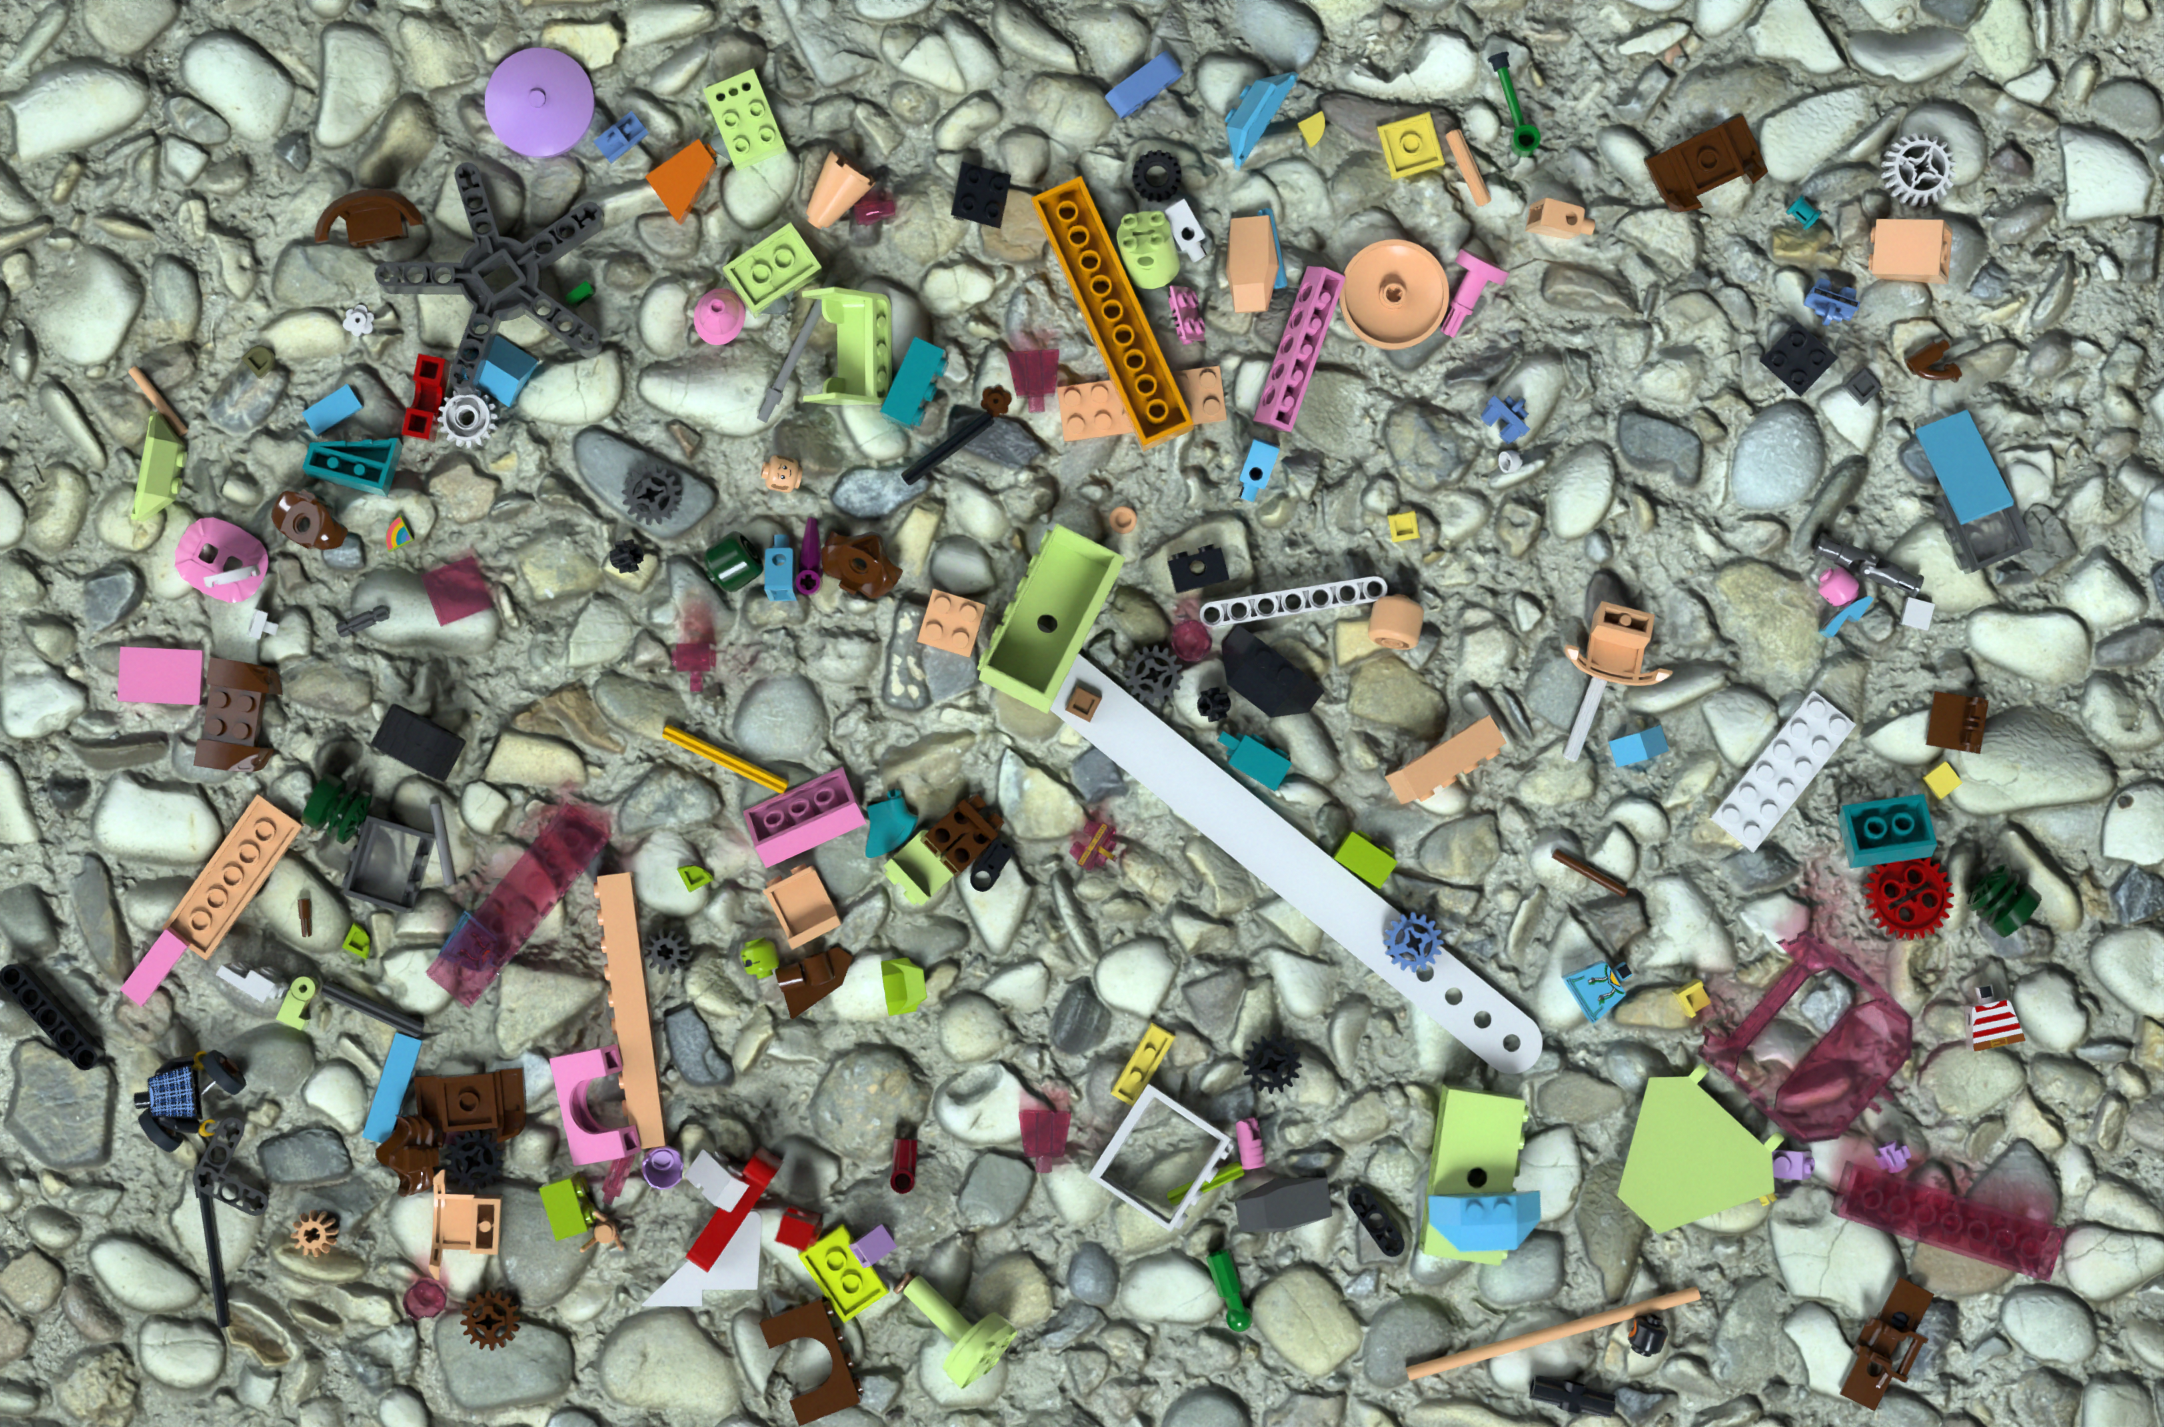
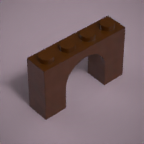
[759,1295,865,1427]

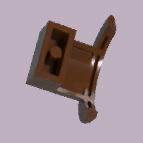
[315,189,424,247]

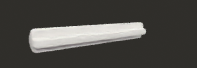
[1563,676,1607,762]

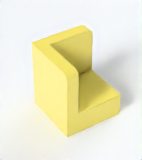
[1672,979,1711,1018]

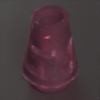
[854,199,895,227]

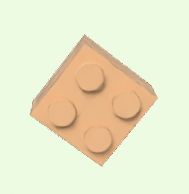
[917,589,987,659]

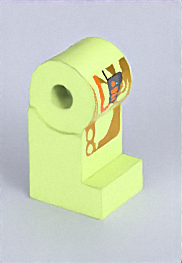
[276,976,320,1030]

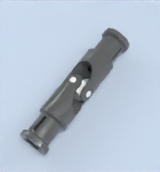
[1812,533,1924,598]

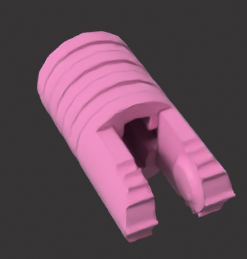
[1235,1116,1266,1169]

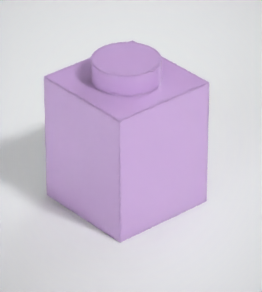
[848,1224,897,1268]

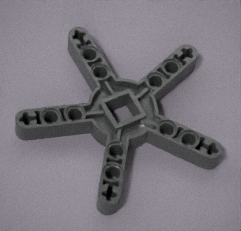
[375,162,604,396]

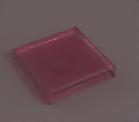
[421,556,493,627]

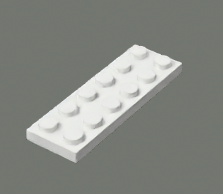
[1709,690,1856,853]

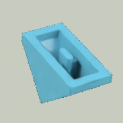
[1608,725,1669,768]

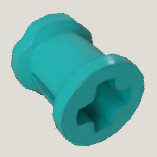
[1785,194,1822,230]

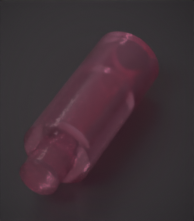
[601,1154,636,1205]

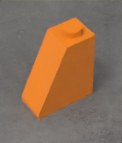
[645,139,717,226]

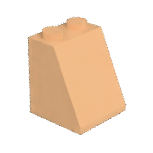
[1868,219,1953,284]

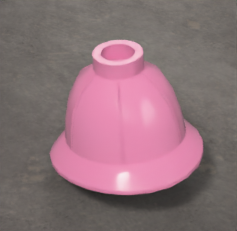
[694,288,745,345]

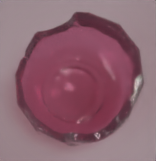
[1171,619,1213,662]
[402,1277,448,1321]

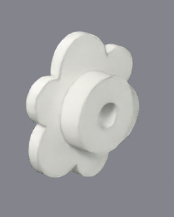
[343,305,374,337]

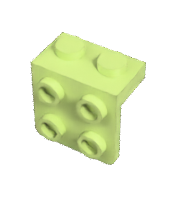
[884,830,954,906]

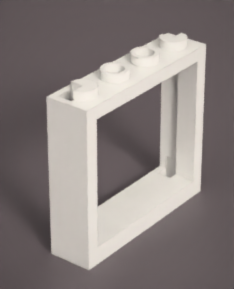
[1088,1083,1234,1232]

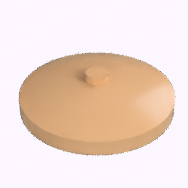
[1339,239,1449,350]

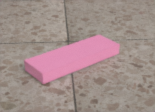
[120,927,191,1007]

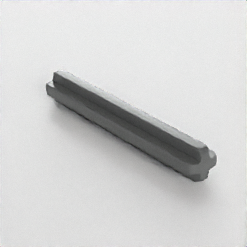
[321,981,424,1037]

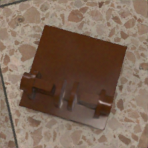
[1926,691,1989,754]

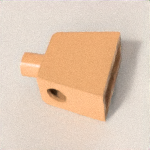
[1525,198,1595,239]

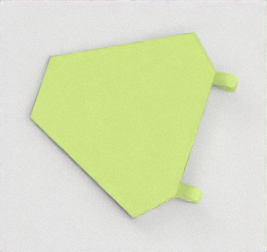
[1617,1063,1784,1234]

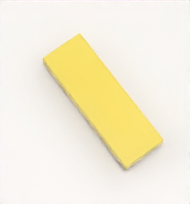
[1110,1022,1176,1107]

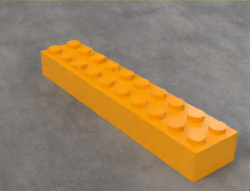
[1031,176,1194,452]

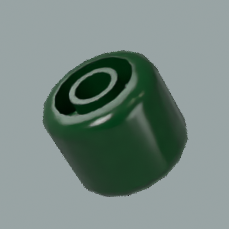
[703,531,764,592]

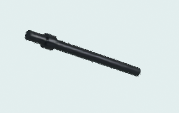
[194,1164,230,1328]

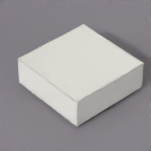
[1899,597,1935,631]

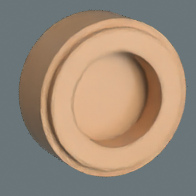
[1109,506,1137,534]

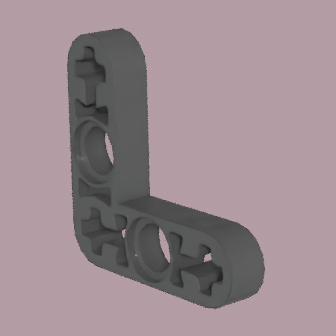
[192,1117,268,1216]

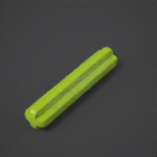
[1167,1161,1245,1206]

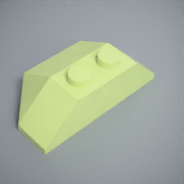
[131,411,187,522]

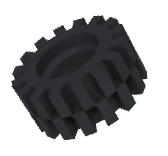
[1132,150,1182,202]

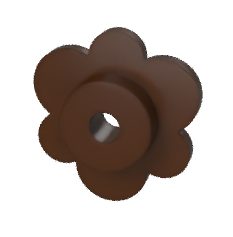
[981,386,1012,418]

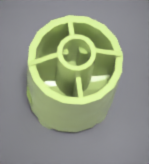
[1116,211,1180,289]

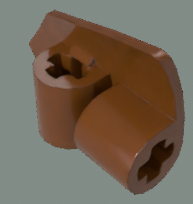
[775,947,853,1019]

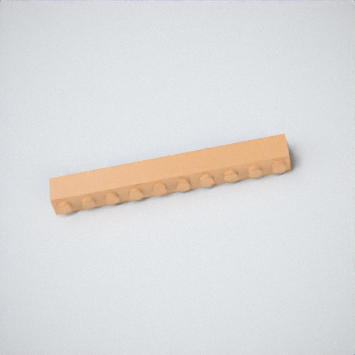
[594,871,669,1149]

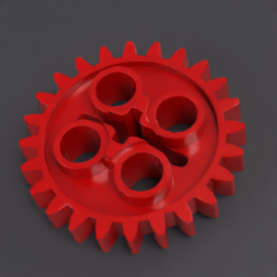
[1862,857,1954,941]

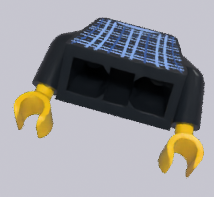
[134,1051,215,1137]

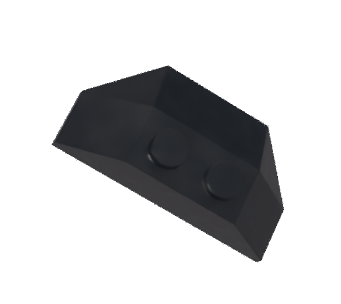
[1221,625,1325,718]

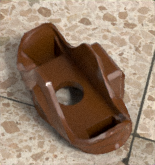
[271,490,348,550]
[821,531,903,599]
[375,1113,439,1197]

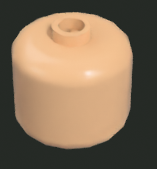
[1368,594,1424,650]

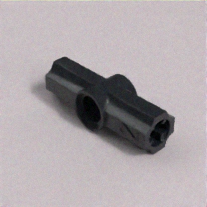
[1529,1375,1616,1418]

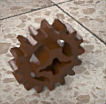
[460,1289,522,1351]

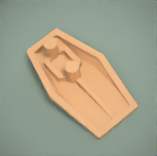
[1226,215,1279,314]

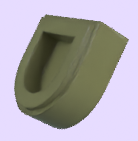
[241,345,276,379]

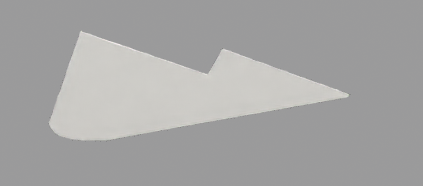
[642,1211,762,1306]

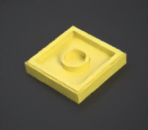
[1376,112,1445,181]

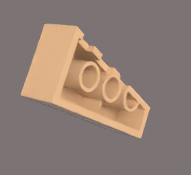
[1385,715,1507,805]

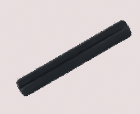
[901,412,994,486]

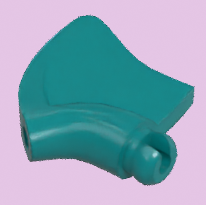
[865,789,919,858]

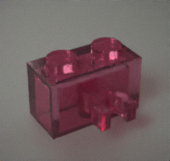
[672,643,716,692]

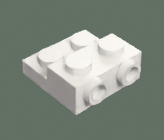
[216,961,290,1003]

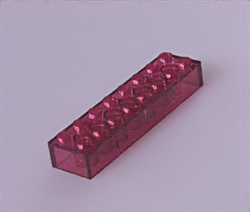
[1830,1160,2066,1282]

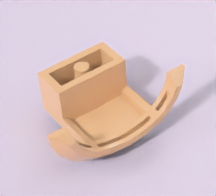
[1564,601,1673,686]
[429,1170,503,1280]

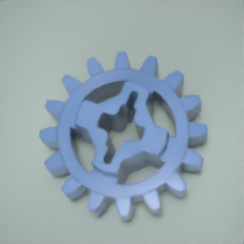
[1383,912,1444,972]

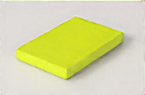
[798,1223,890,1323]

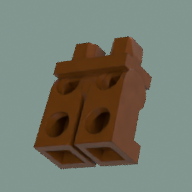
[920,794,1004,878]

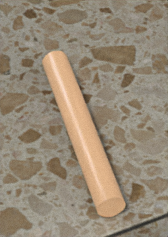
[128,366,188,436]

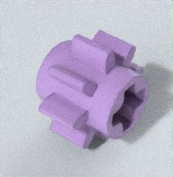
[1874,1140,1912,1174]

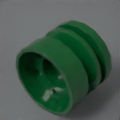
[301,772,372,844]
[1966,864,2042,938]

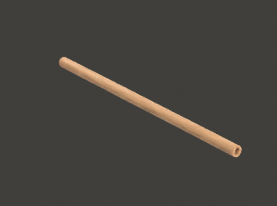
[1406,1286,1701,1380]

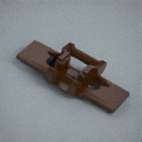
[1839,1277,1934,1411]

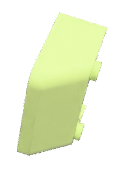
[802,287,892,405]

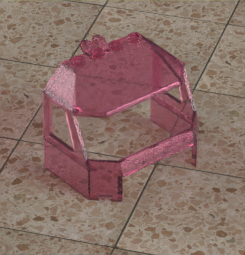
[1698,930,1913,1144]

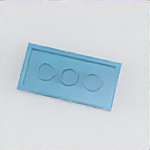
[1915,410,2014,525]

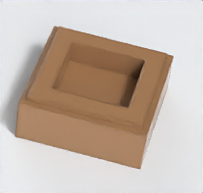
[1065,686,1102,723]

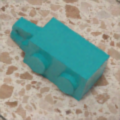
[1217,731,1292,791]

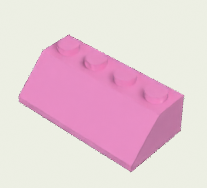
[743,767,867,868]

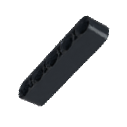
[0,963,106,1071]

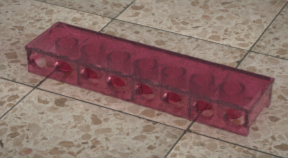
[426,802,612,1010]

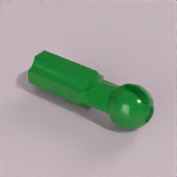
[1206,1249,1253,1332]

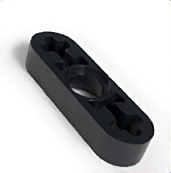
[1347,1186,1405,1257]

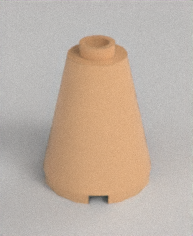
[806,150,876,229]

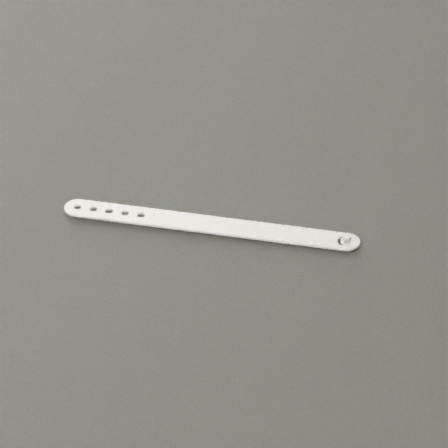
[1037,623,1543,1074]

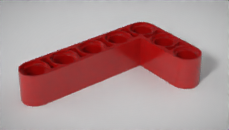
[685,1146,784,1273]

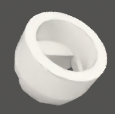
[1498,450,1523,473]

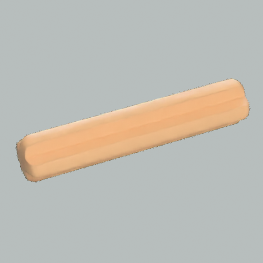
[1446,129,1491,207]

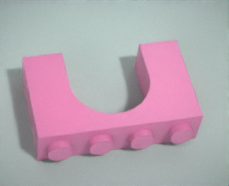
[549,1044,642,1166]

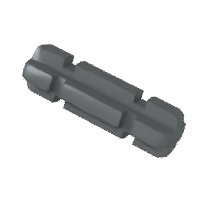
[336,605,390,637]

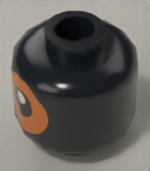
[1628,1313,1668,1357]

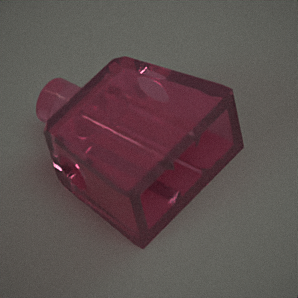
[1007,349,1059,413]
[1019,1109,1071,1173]

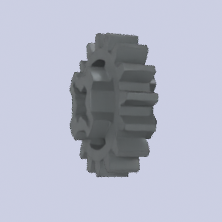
[622,465,682,526]
[1124,645,1183,705]

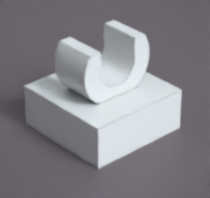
[247,609,278,639]

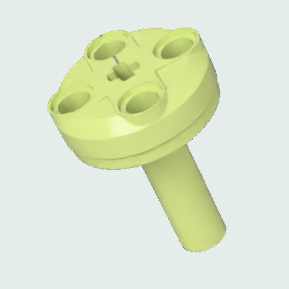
[903,1275,1018,1389]

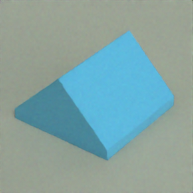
[464,335,539,407]

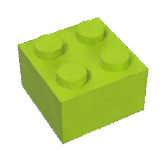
[539,1171,597,1241]

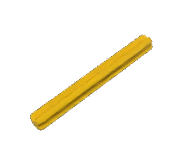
[662,725,789,794]

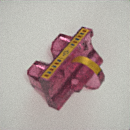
[1069,819,1118,872]

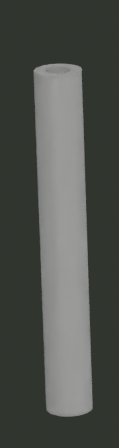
[429,803,455,886]

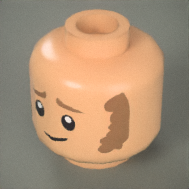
[761,455,803,493]

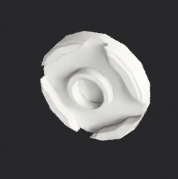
[203,564,261,588]

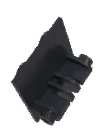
[951,161,1011,229]
[1760,321,1838,397]

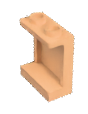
[763,863,843,950]

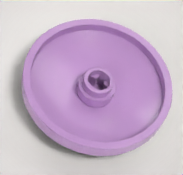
[485,47,596,158]

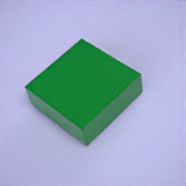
[564,281,595,309]

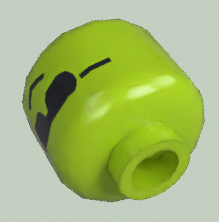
[740,937,779,979]

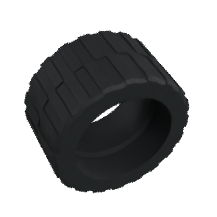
[371,703,466,782]

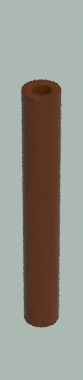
[1551,848,1629,898]

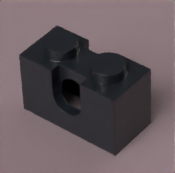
[1167,544,1229,594]

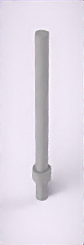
[757,272,839,423]

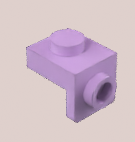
[1772,1149,1815,1180]

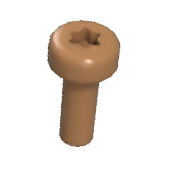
[893,1271,915,1294]

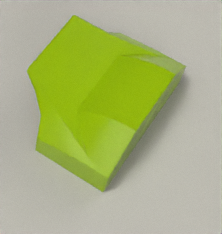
[881,957,927,1016]

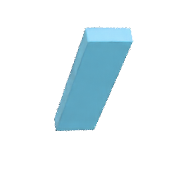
[362,1032,424,1143]

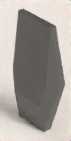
[1235,1177,1332,1233]

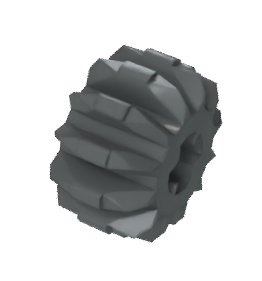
[644,928,690,975]

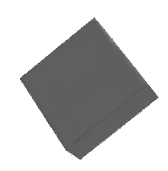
[1842,367,1883,406]

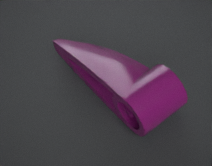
[796,518,823,596]

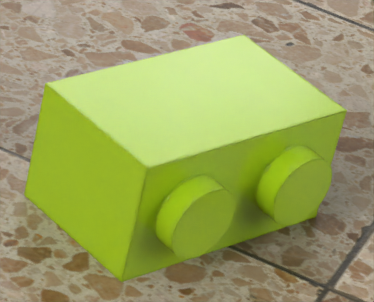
[1332,830,1398,889]

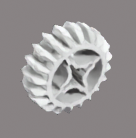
[1881,133,1957,207]

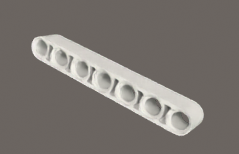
[1199,576,1387,628]

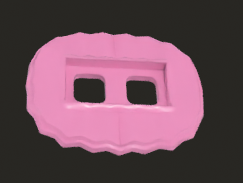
[175,517,268,603]

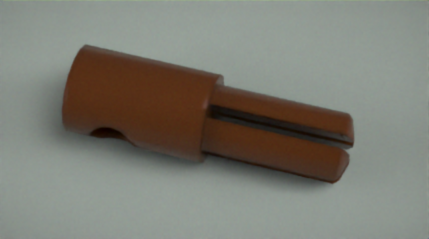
[297,898,312,937]

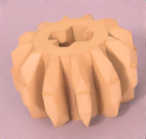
[291,1209,339,1257]

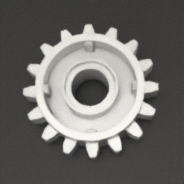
[437,389,499,449]

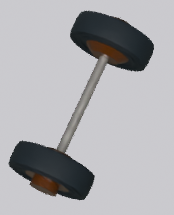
[138,1050,247,1153]

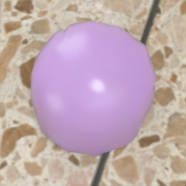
[642,1144,684,1190]

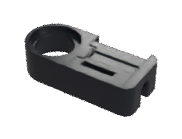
[970,839,1015,892]

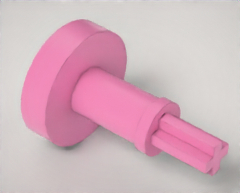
[1440,248,1510,338]

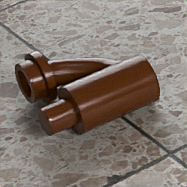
[1904,339,1962,383]

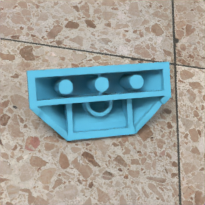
[1225,72,1299,172]
[1428,1190,1541,1252]

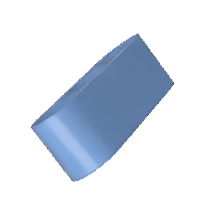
[1105,50,1184,119]

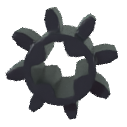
[609,539,644,574]
[1197,687,1231,722]

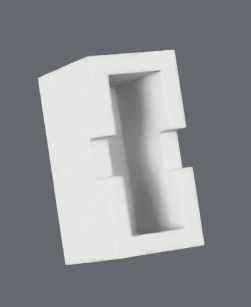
[684,1149,750,1212]

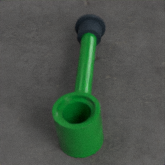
[1487,52,1541,157]

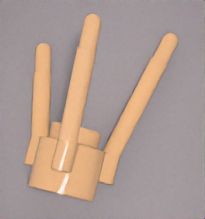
[580,1210,624,1252]

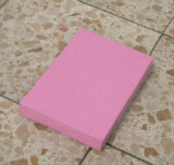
[117,647,205,705]

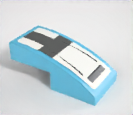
[1818,596,1874,638]

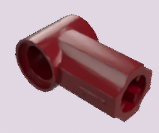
[890,1138,918,1194]

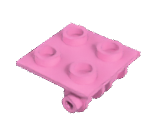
[1168,286,1206,345]

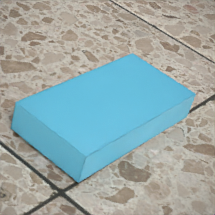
[302,384,364,437]

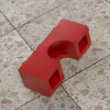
[401,353,451,443]
[774,1204,824,1252]

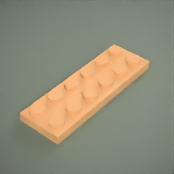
[1057,366,1227,442]
[162,794,304,960]

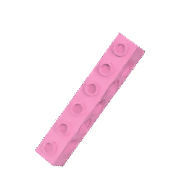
[1253,266,1346,432]

